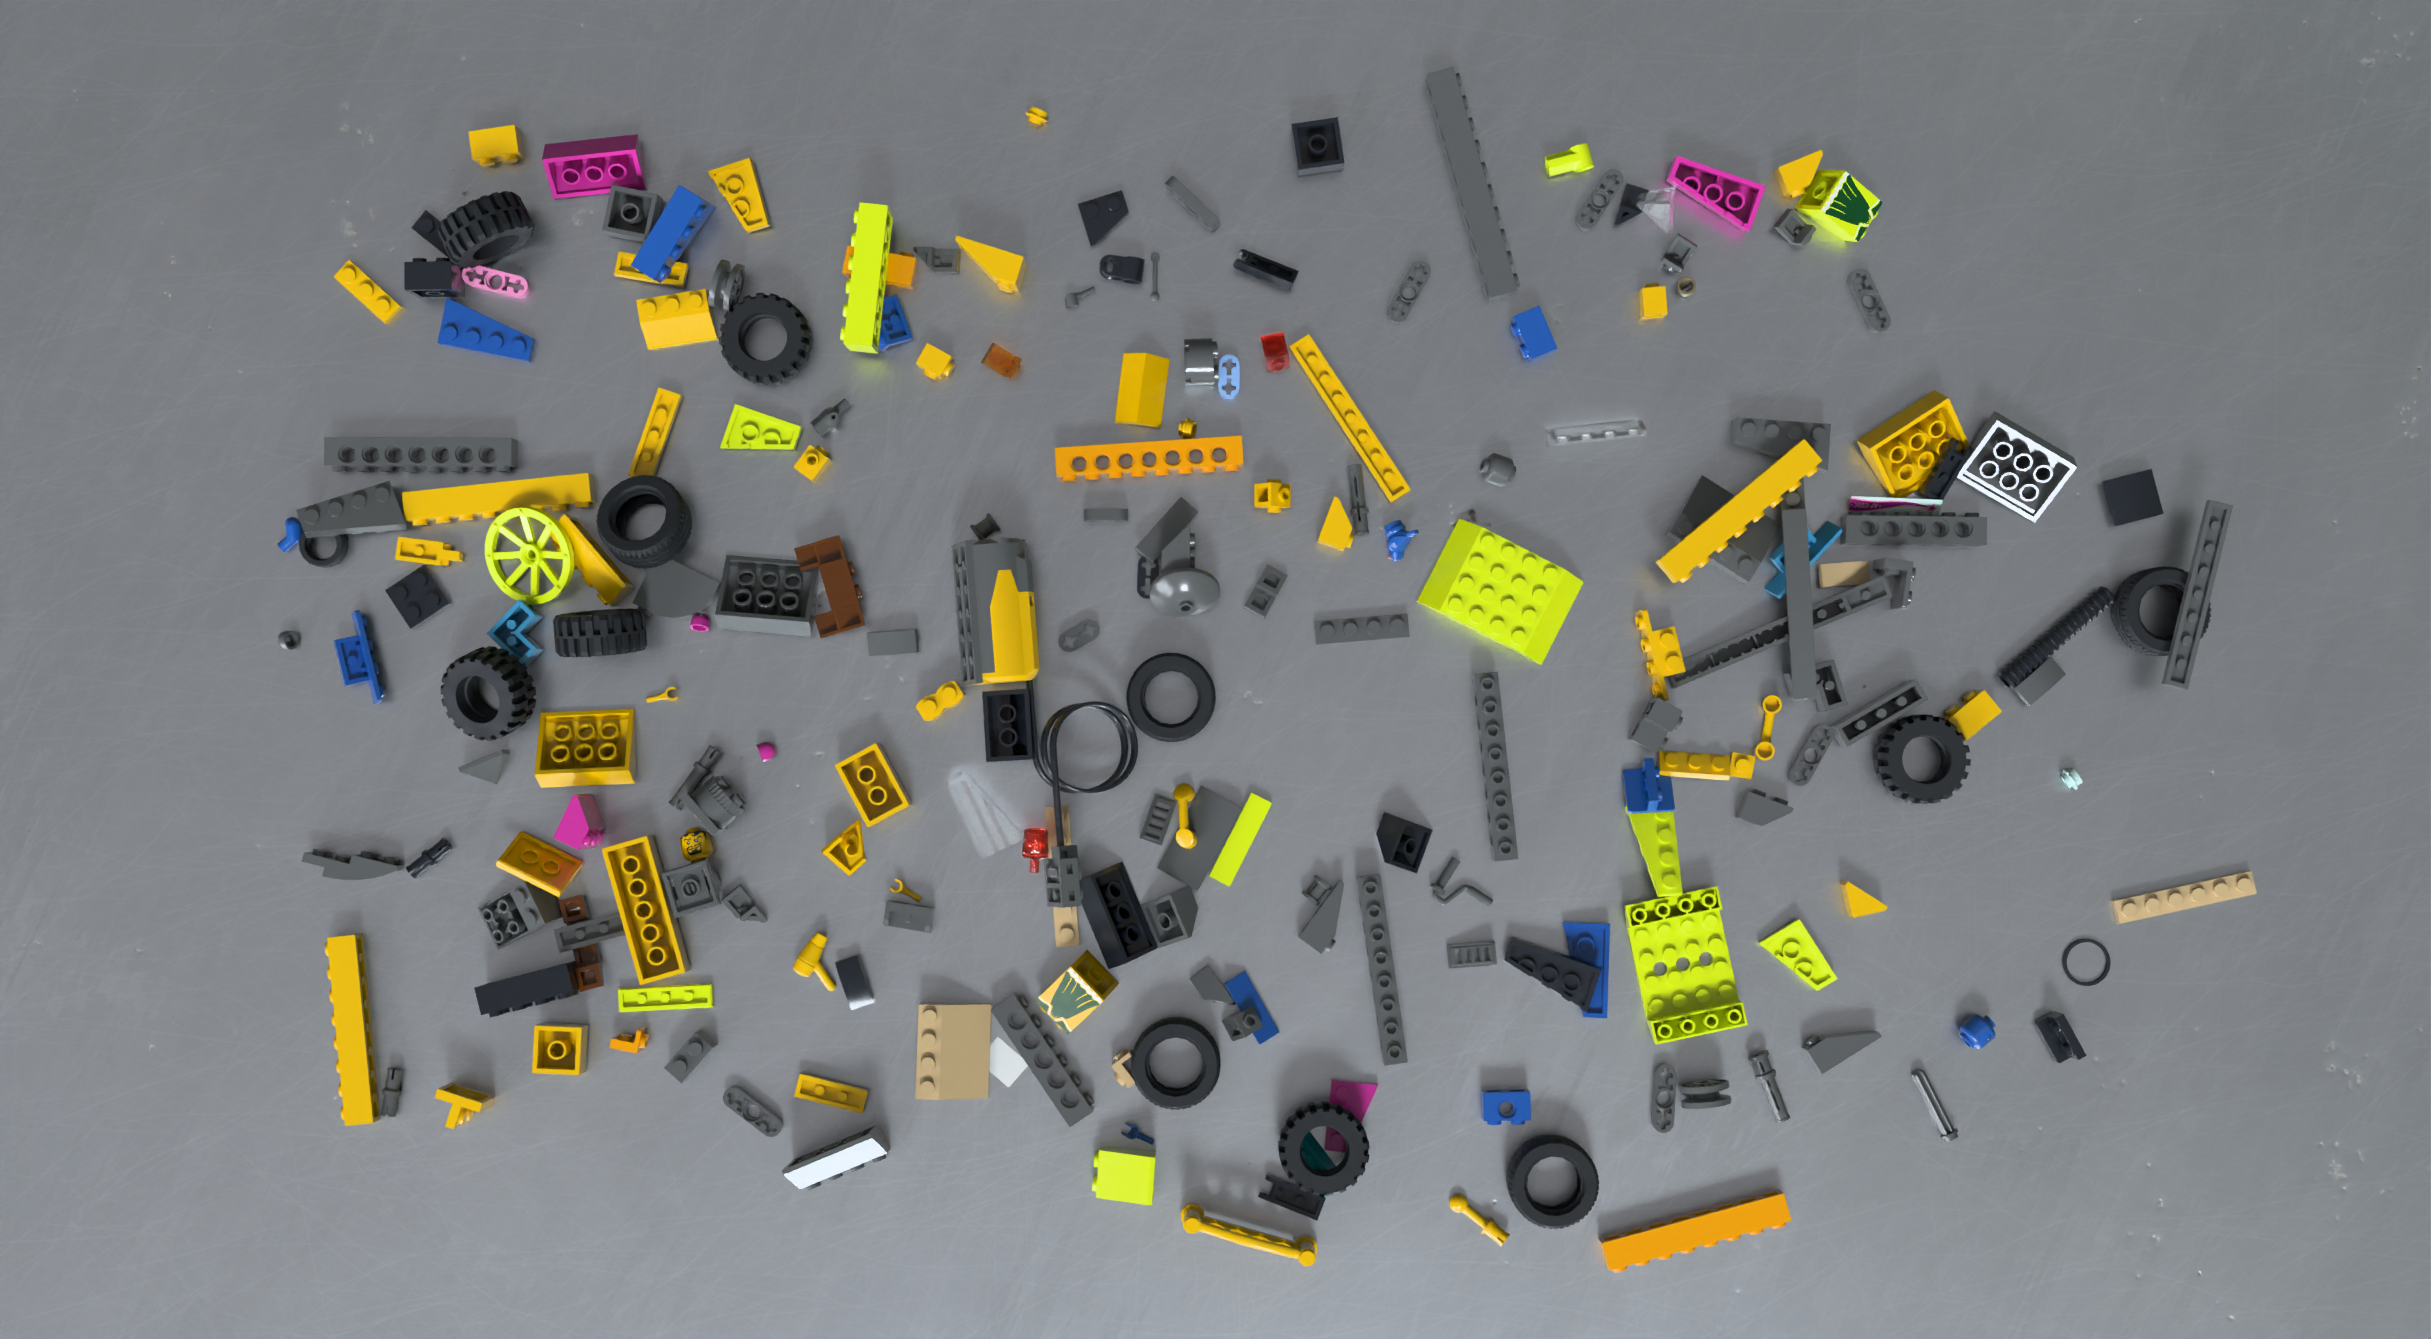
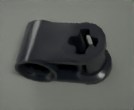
[1099,255,1145,284]

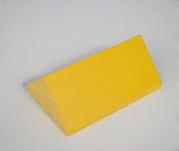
[1115,353,1170,429]

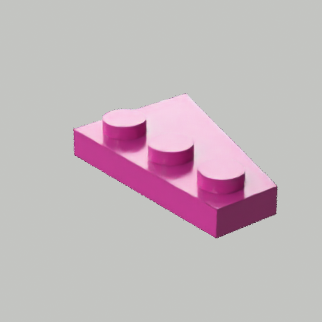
[1324,1079,1378,1153]

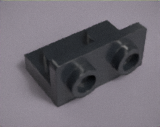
[2035,1011,2087,1063]

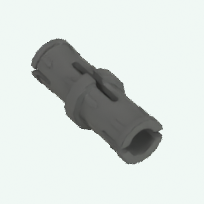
[380,1067,403,1117]

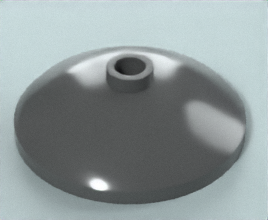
[1150,568,1220,617]

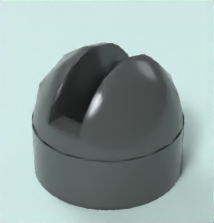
[278,631,299,650]

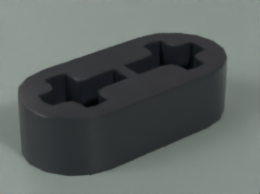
[1137,557,1159,599]

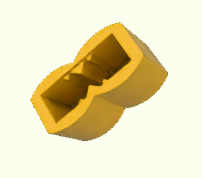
[916,681,966,721]

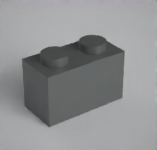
[664,1029,718,1084]

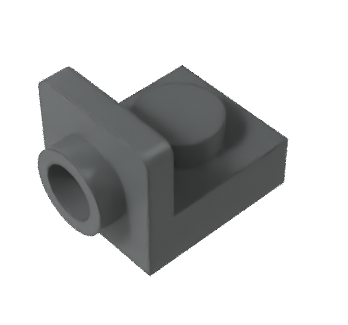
[1222,1006,1262,1041]

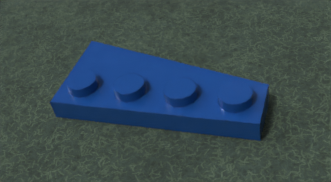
[437,298,535,362]
[1563,921,1610,1018]

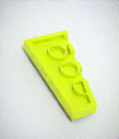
[1625,805,1683,897]

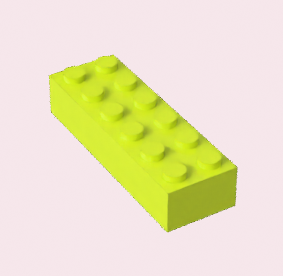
[840,202,894,354]

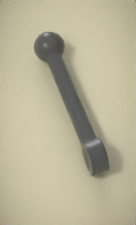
[1150,252,1160,301]

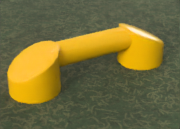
[1755,695,1782,760]
[1173,783,1198,849]

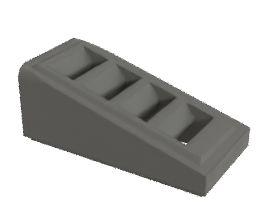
[1140,793,1177,845]
[1447,940,1497,969]

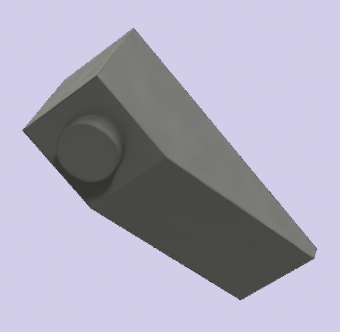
[1298,879,1344,954]
[1802,1030,1882,1074]

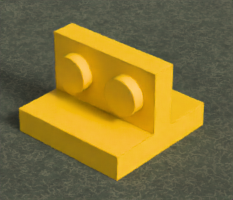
[434,1083,495,1129]

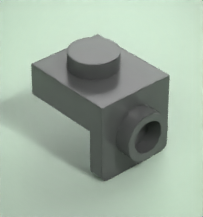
[1773,208,1816,246]
[1661,233,1698,273]

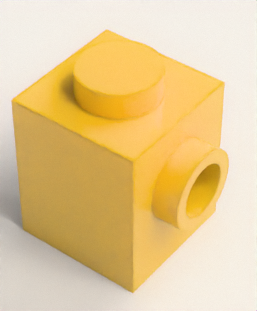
[916,343,955,380]
[793,445,832,483]

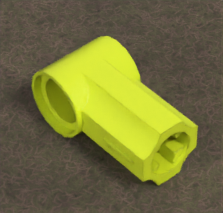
[1544,143,1594,177]

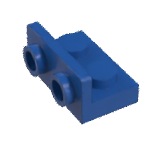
[879,295,913,351]

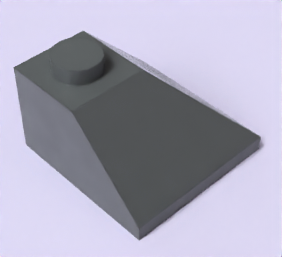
[1141,886,1198,948]

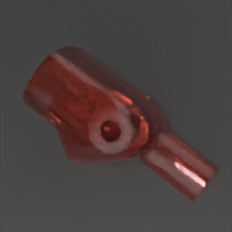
[1022,828,1048,873]

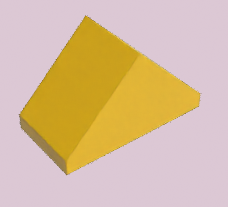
[1840,880,1888,918]

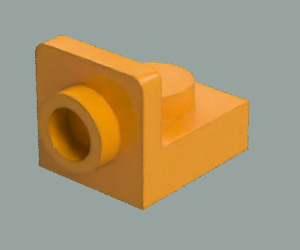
[609,1027,649,1053]

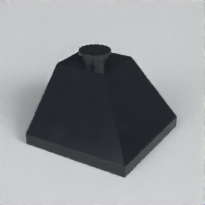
[1376,812,1433,874]

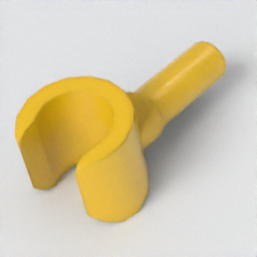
[646,687,679,703]
[889,879,922,902]

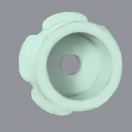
[2061,767,2083,789]

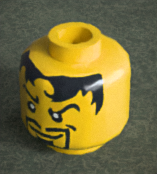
[680,827,713,863]

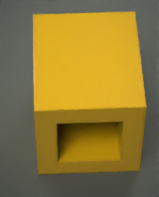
[1638,283,1668,319]

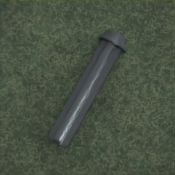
[1912,1070,1958,1142]

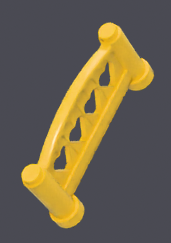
[1181,1203,1317,1266]

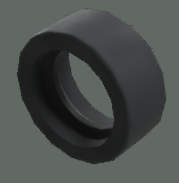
[299,531,348,568]

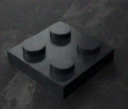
[385,565,452,629]

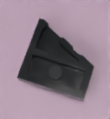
[1078,190,1129,248]

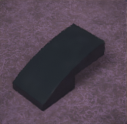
[835,955,874,1010]

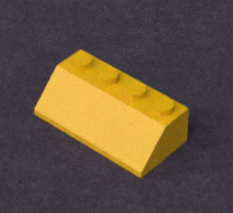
[551,514,636,606]

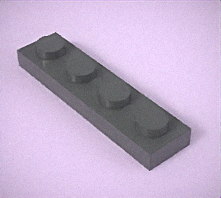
[1314,614,1410,645]

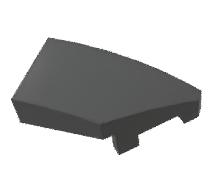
[913,247,960,274]
[1190,965,1236,1005]

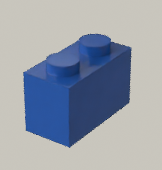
[1510,306,1558,362]

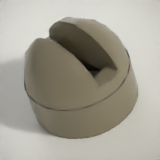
[1677,276,1696,297]

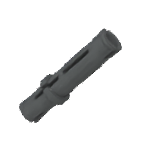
[1347,464,1369,536]
[669,745,722,811]

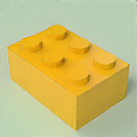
[834,743,913,827]

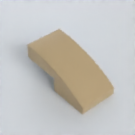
[1818,561,1870,588]

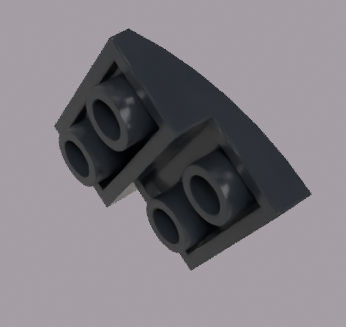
[2103,469,2164,526]

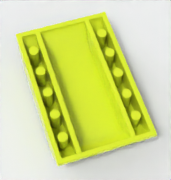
[1417,519,1584,665]

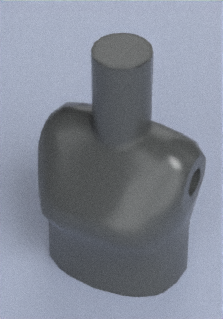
[810,398,850,436]

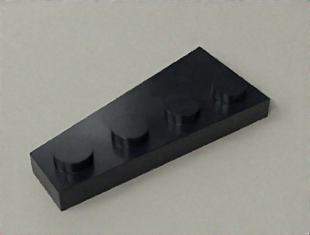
[1504,936,1602,1013]

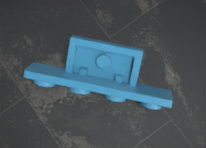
[1765,521,1843,598]

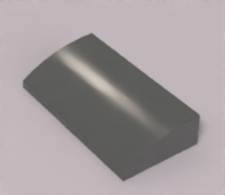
[1157,786,1242,891]

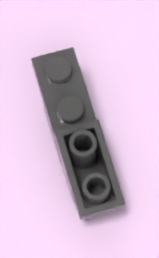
[302,849,405,880]

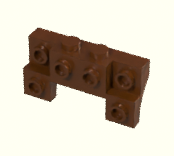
[794,535,866,638]

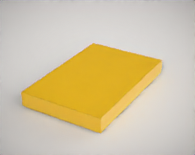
[496,831,583,897]

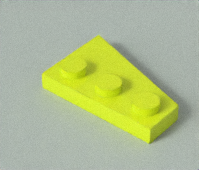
[720,404,802,450]
[1759,918,1837,991]

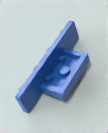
[333,610,384,704]

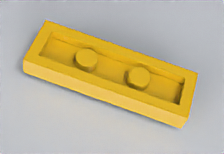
[614,251,689,288]
[333,260,403,325]
[1658,750,1730,780]
[794,1073,869,1114]

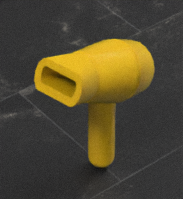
[793,932,836,991]

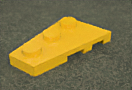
[707,158,771,233]

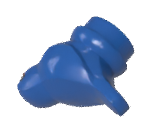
[1384,520,1419,561]

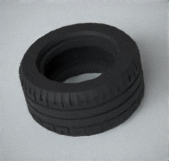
[596,475,693,569]
[2112,566,2211,656]
[1126,653,1216,742]
[1131,1017,1221,1110]
[1506,1135,1599,1229]

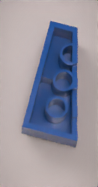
[631,185,715,283]

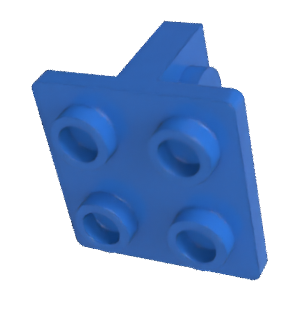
[1623,758,1675,814]

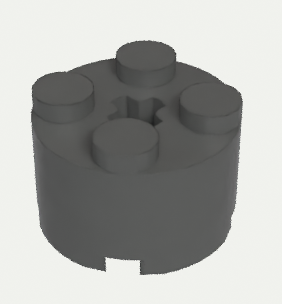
[1184,338,1219,386]

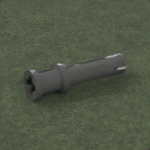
[1748,1050,1790,1123]

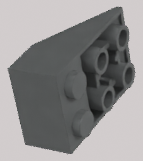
[478,881,562,950]

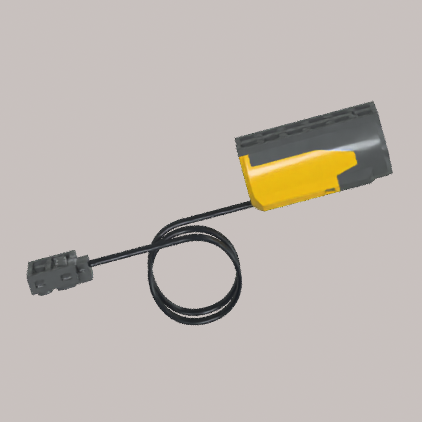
[951,538,1138,908]

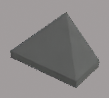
[458,750,510,784]

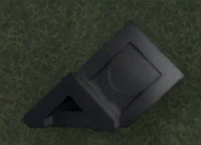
[1614,183,1649,226]

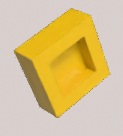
[1730,752,1756,779]

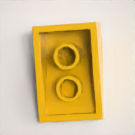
[955,236,1027,293]

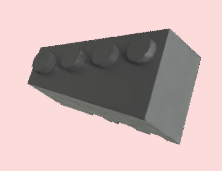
[1730,417,1831,474]
[296,481,407,538]

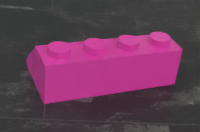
[542,134,646,199]

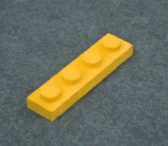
[628,387,682,477]

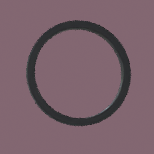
[2062,939,2111,986]

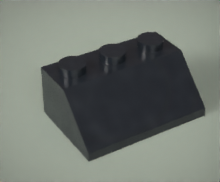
[982,689,1034,762]

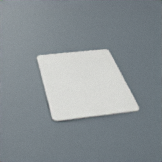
[990,1037,1028,1087]

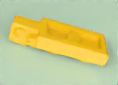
[395,536,464,566]

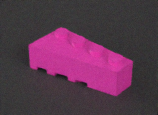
[1665,156,1766,233]

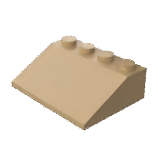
[915,1002,992,1100]

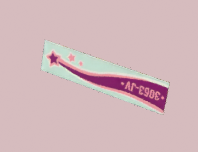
[1848,496,1943,516]

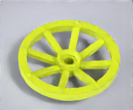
[485,506,574,605]

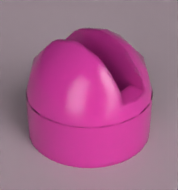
[690,613,710,632]
[756,742,775,762]

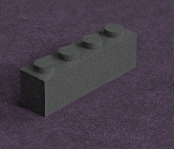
[1830,679,1928,747]

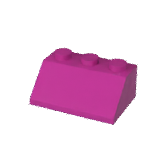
[553,793,606,850]

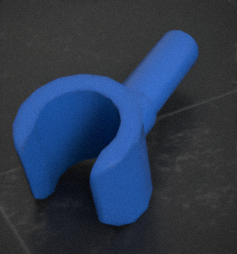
[1121,1122,1154,1145]

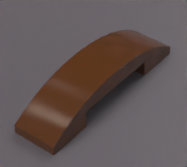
[559,895,604,992]

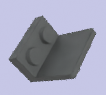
[1873,557,1916,610]

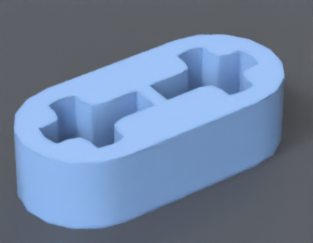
[1218,354,1240,400]

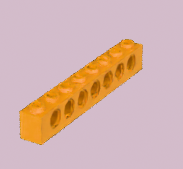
[1055,436,1244,482]

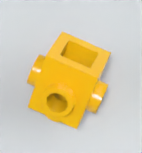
[1254,479,1291,513]

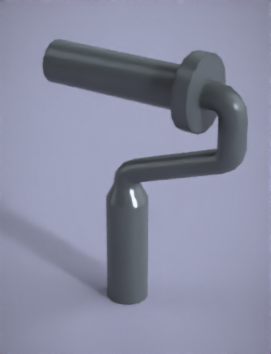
[1430,857,1493,907]

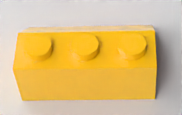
[636,289,718,350]

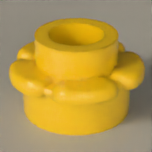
[1025,106,1048,126]
[1178,417,1197,439]

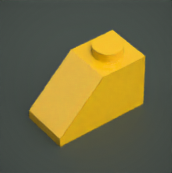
[1773,150,1823,198]
[1317,496,1355,552]

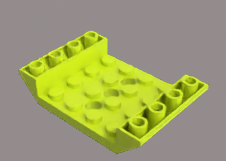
[1625,886,1748,1045]

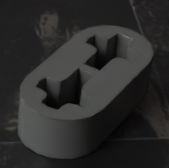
[1084,508,1128,522]
[1058,620,1100,652]

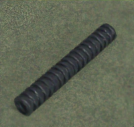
[1998,586,2115,688]

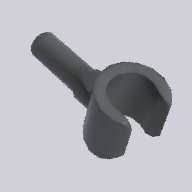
[1065,287,1096,308]

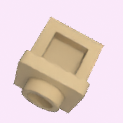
[1111,1049,1135,1088]

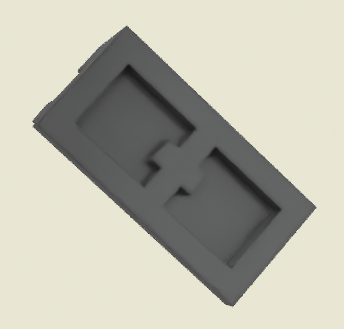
[883,900,935,933]

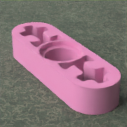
[462,266,531,298]

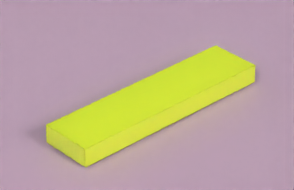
[1209,793,1272,887]
[618,983,714,1012]

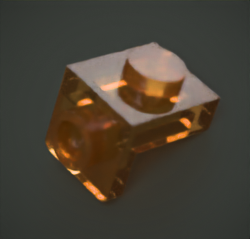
[981,343,1022,379]

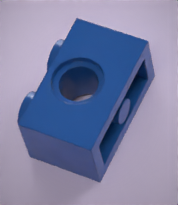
[1481,1089,1531,1125]

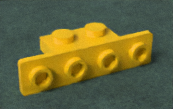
[1635,609,1686,701]

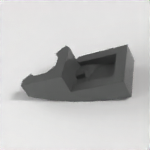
[721,884,768,923]

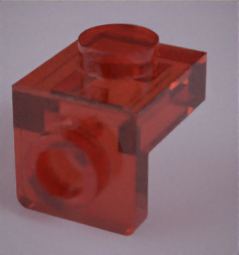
[1261,332,1290,372]

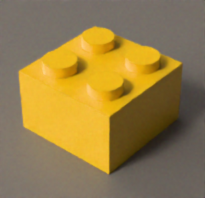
[532,1023,588,1075]

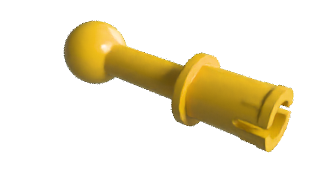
[1449,1193,1510,1246]

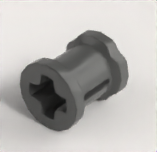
[970,513,1001,540]
[1302,875,1332,906]

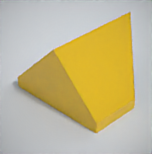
[821,818,867,876]

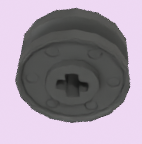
[708,259,745,312]
[1679,1079,1731,1109]

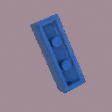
[1225,971,1279,1045]

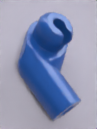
[277,517,302,552]

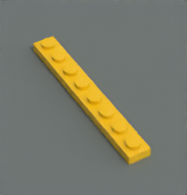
[1289,334,1411,503]

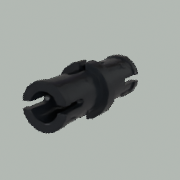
[406,838,453,879]

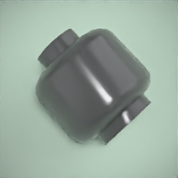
[1480,453,1516,487]

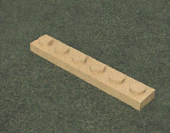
[1045,805,1080,947]
[2111,870,2257,924]

